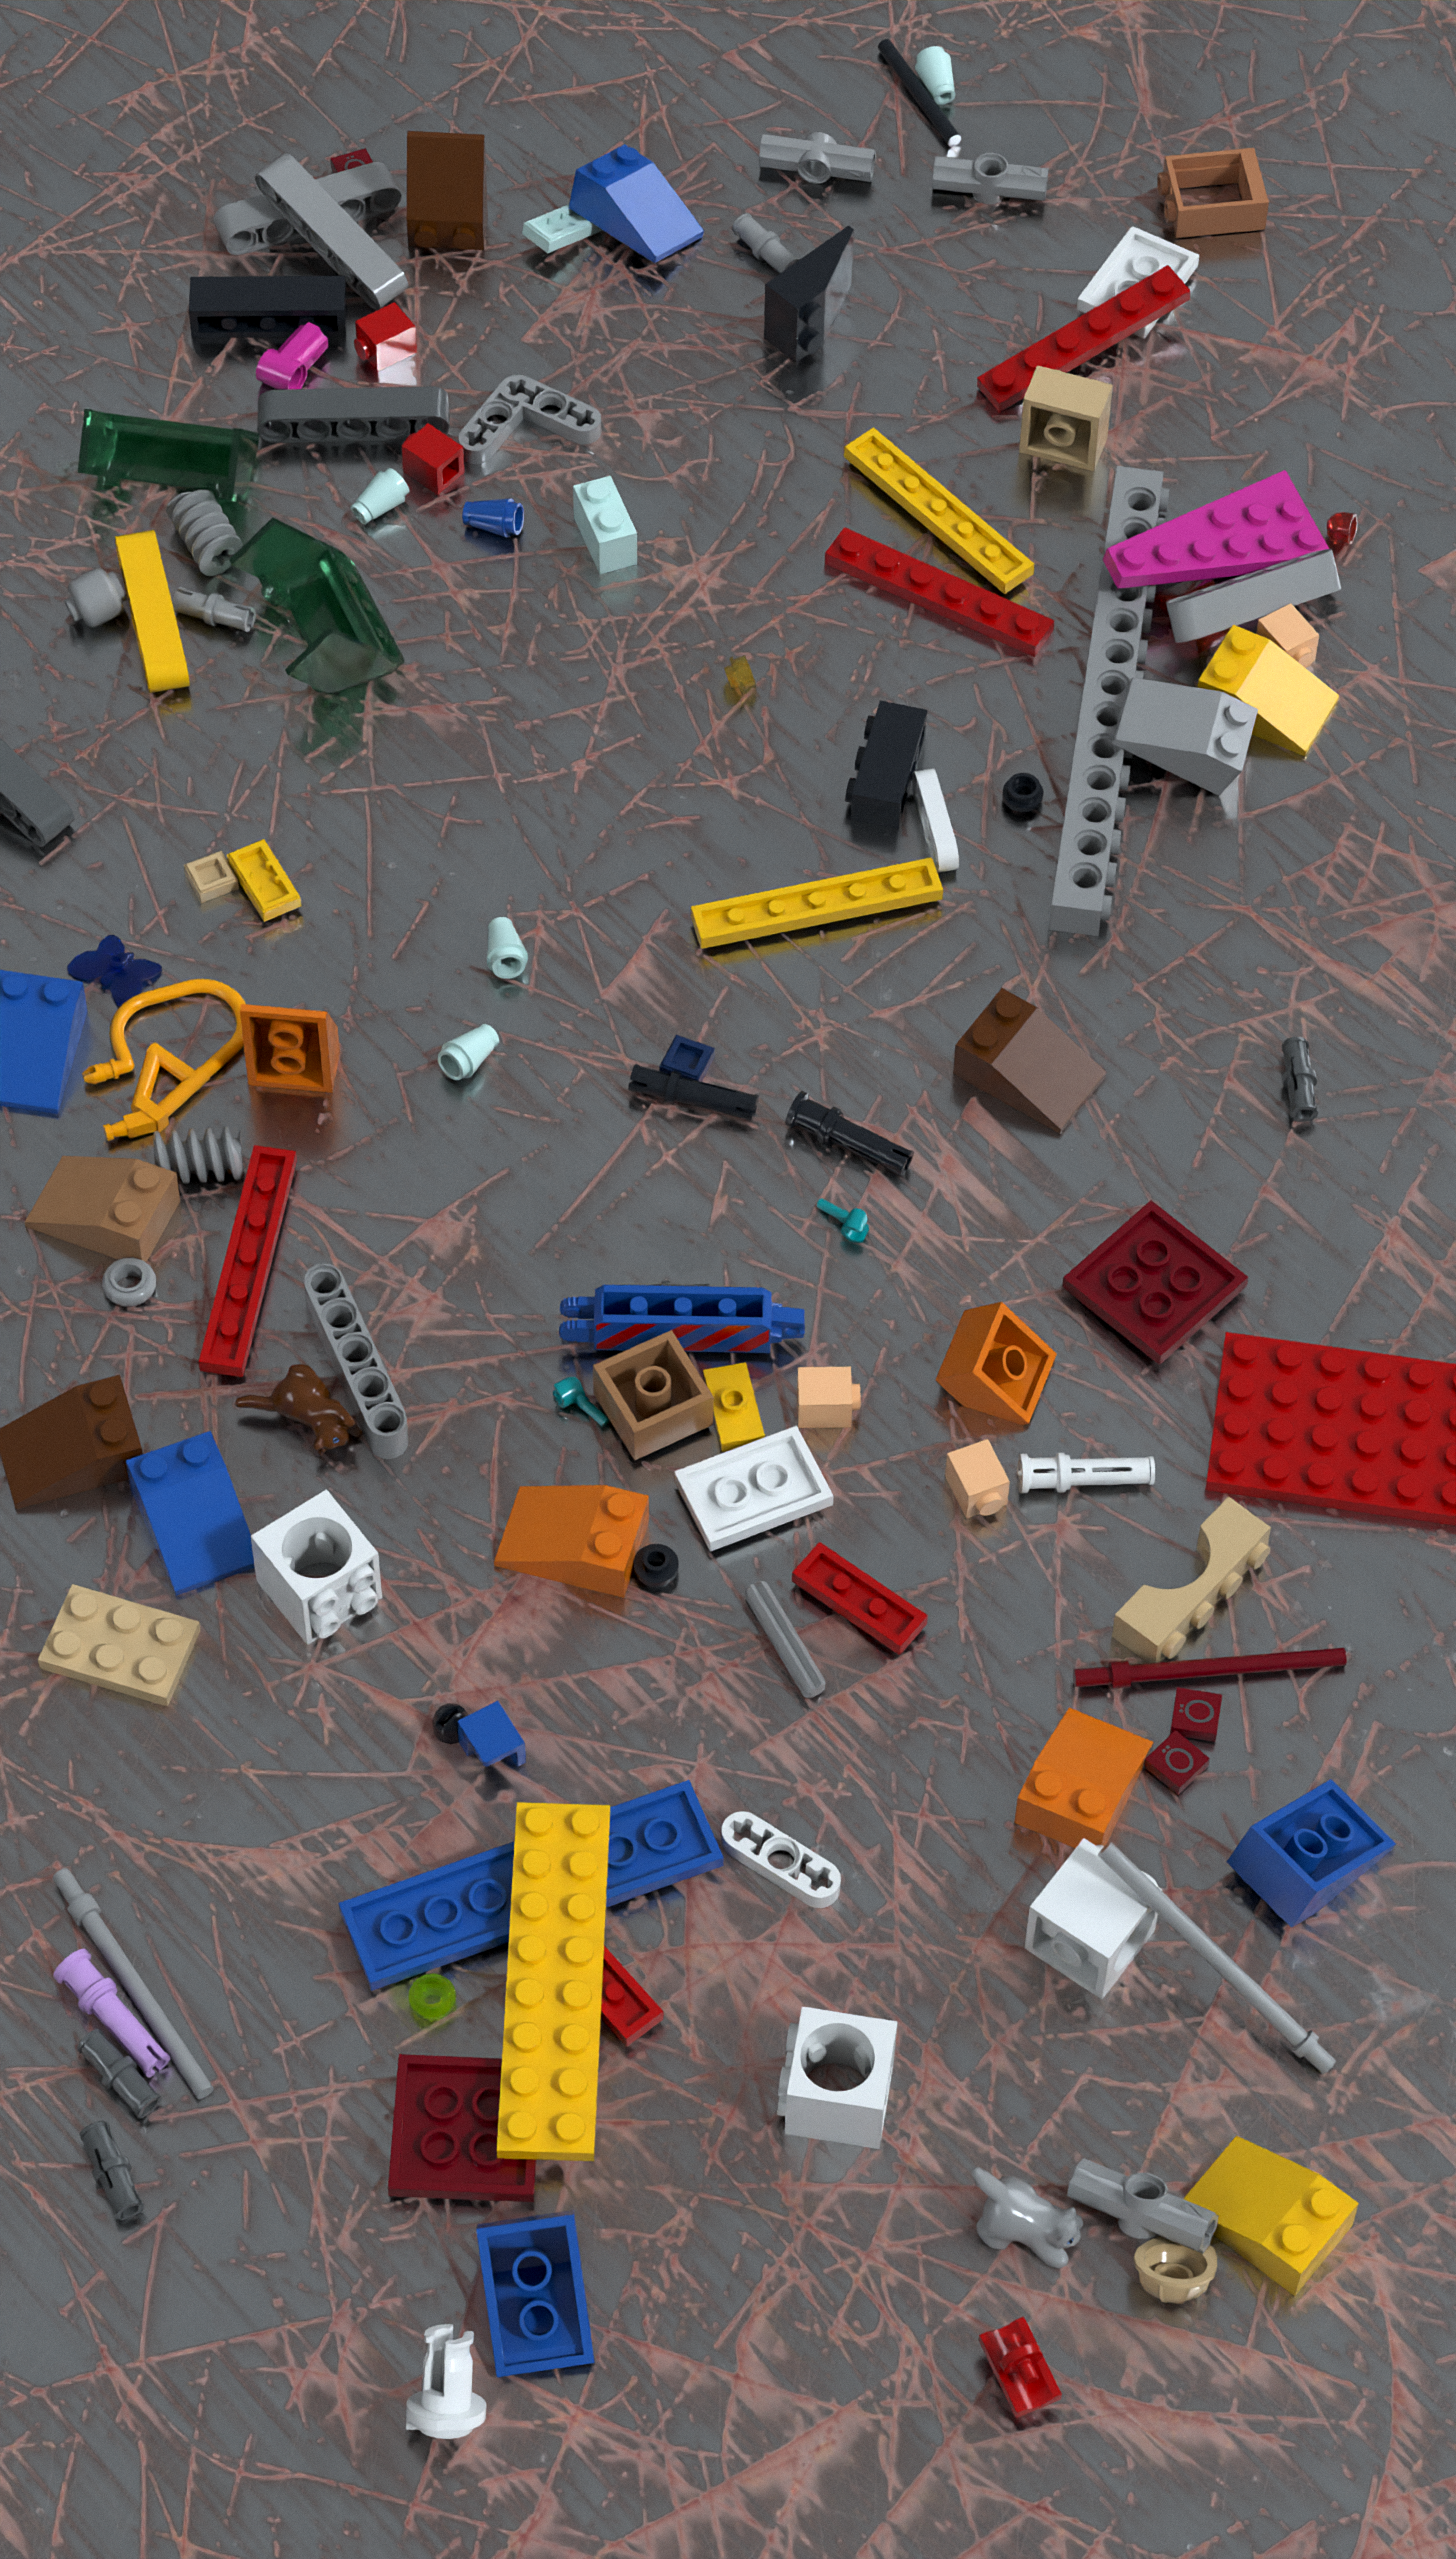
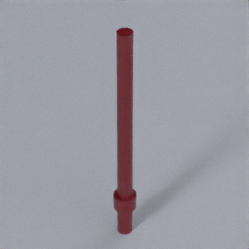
[1073,1647,1347,1689]

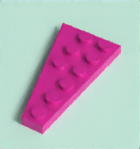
[1102,470,1329,589]

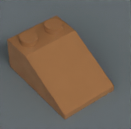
[25,1156,180,1262]

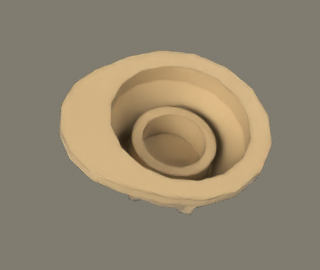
[1133,2236,1217,2304]

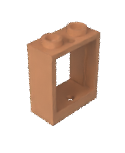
[1157,148,1269,238]

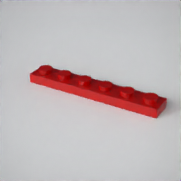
[977,265,1190,413]
[825,527,1055,657]
[199,1145,297,1377]

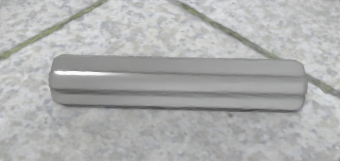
[745,1581,825,1699]

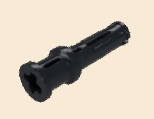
[785,1091,914,1176]

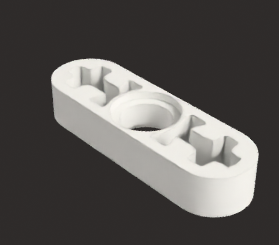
[912,768,959,873]
[721,1811,841,1908]

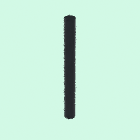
[878,39,961,147]

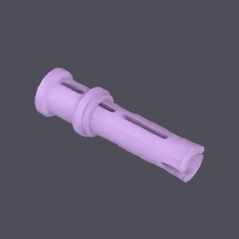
[53,1949,170,2077]

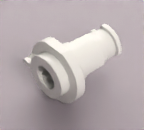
[406,2324,486,2439]

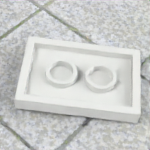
[1077,226,1199,339]
[674,1425,834,1552]

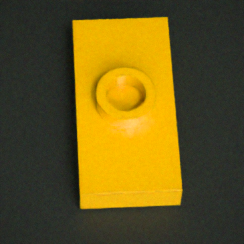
[227,839,301,922]
[703,1362,765,1452]

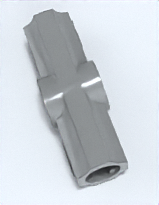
[759,132,876,184]
[932,153,1049,204]
[1067,2158,1219,2254]

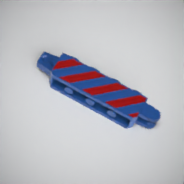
[559,1285,805,1353]

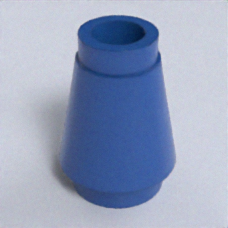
[462,498,524,538]

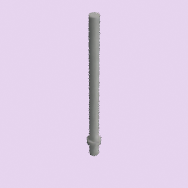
[1098,1842,1336,2074]

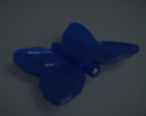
[67,935,162,1006]

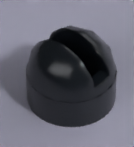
[433,1703,468,1744]

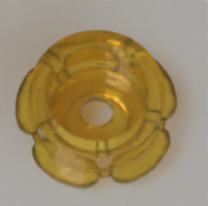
[724,655,756,694]

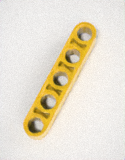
[115,530,190,693]

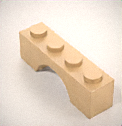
[1112,1496,1271,1663]

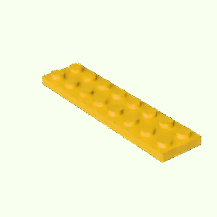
[497,1802,610,2161]

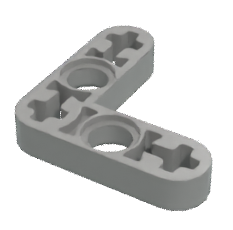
[458,375,601,464]

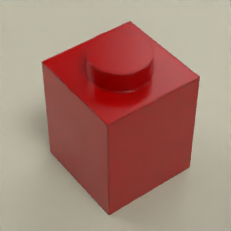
[354,302,417,372]
[401,423,464,495]

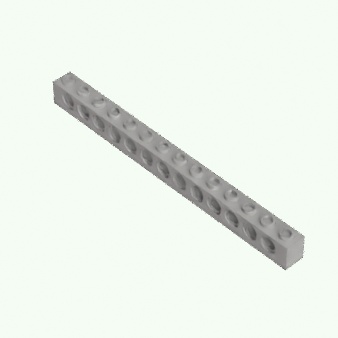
[1049,466,1170,936]

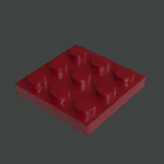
[1062,1200,1248,1365]
[388,2054,537,2202]

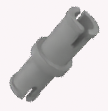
[732,213,800,274]
[172,587,256,632]

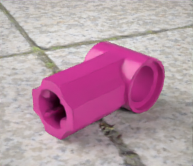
[256,322,328,390]

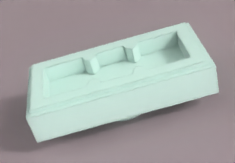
[522,204,602,253]

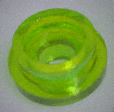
[408,1973,456,2021]

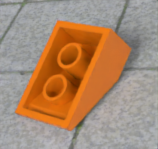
[240,1004,340,1093]
[494,1485,649,1598]
[1014,1707,1154,1848]

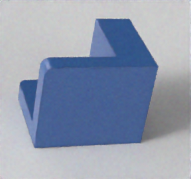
[457,1700,526,1767]

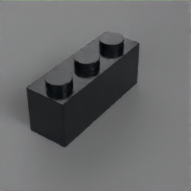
[845,700,928,829]

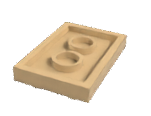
[38,1584,201,1707]

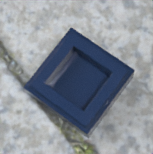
[659,1035,715,1082]

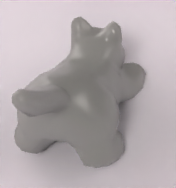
[971,2167,1083,2269]

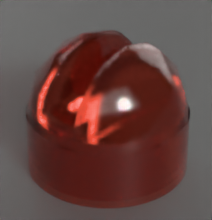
[1326,512,1357,545]

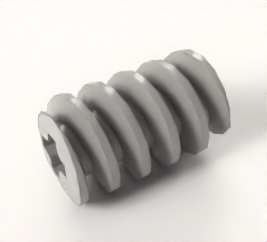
[166,490,242,577]
[153,1126,243,1184]

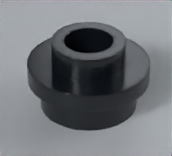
[1002,773,1044,812]
[634,1544,679,1588]

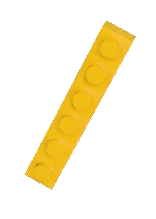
[844,427,1035,594]
[691,857,943,949]

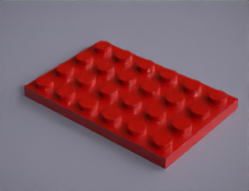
[1205,1332,1456,1526]

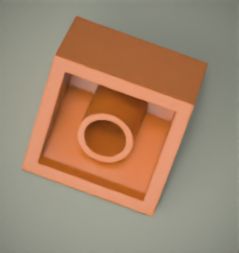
[935,1302,1057,1425]

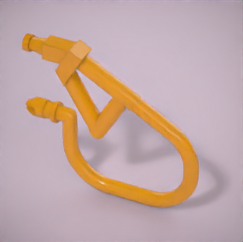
[82,979,246,1141]

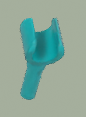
[817,1198,869,1243]
[553,1377,609,1427]

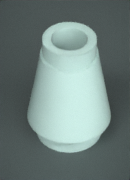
[915,46,956,105]
[350,468,410,525]
[487,917,528,979]
[438,1024,499,1080]

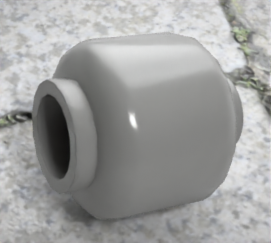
[64,568,127,628]

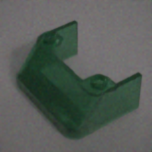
[77,409,260,502]
[229,517,404,694]

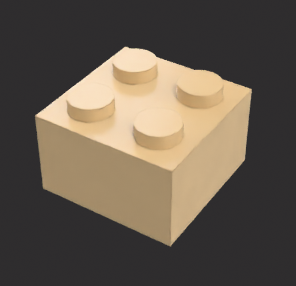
[1019,365,1113,472]

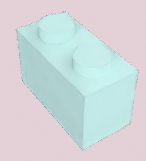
[573,476,637,574]

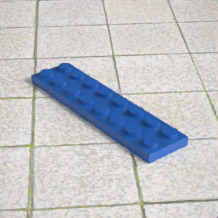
[338,1780,724,1991]

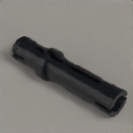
[628,1064,759,1122]

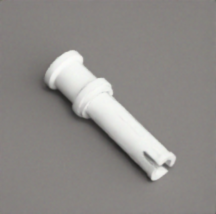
[1017,1453,1155,1494]

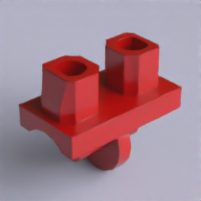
[978,2316,1062,2418]

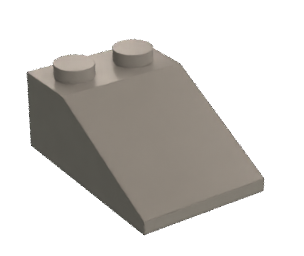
[1112,678,1258,796]

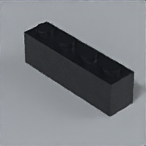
[189,276,347,338]

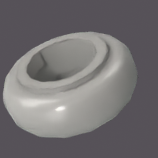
[102,1257,156,1307]

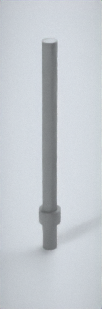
[53,1868,214,2099]

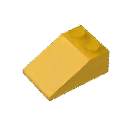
[1198,625,1339,756]
[1184,2135,1359,2296]

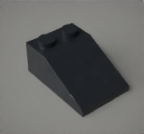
[764,225,854,363]

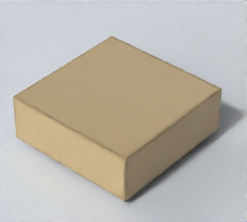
[184,851,239,903]

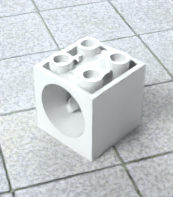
[251,1489,382,1645]
[1024,1838,1162,1999]
[777,2007,897,2149]

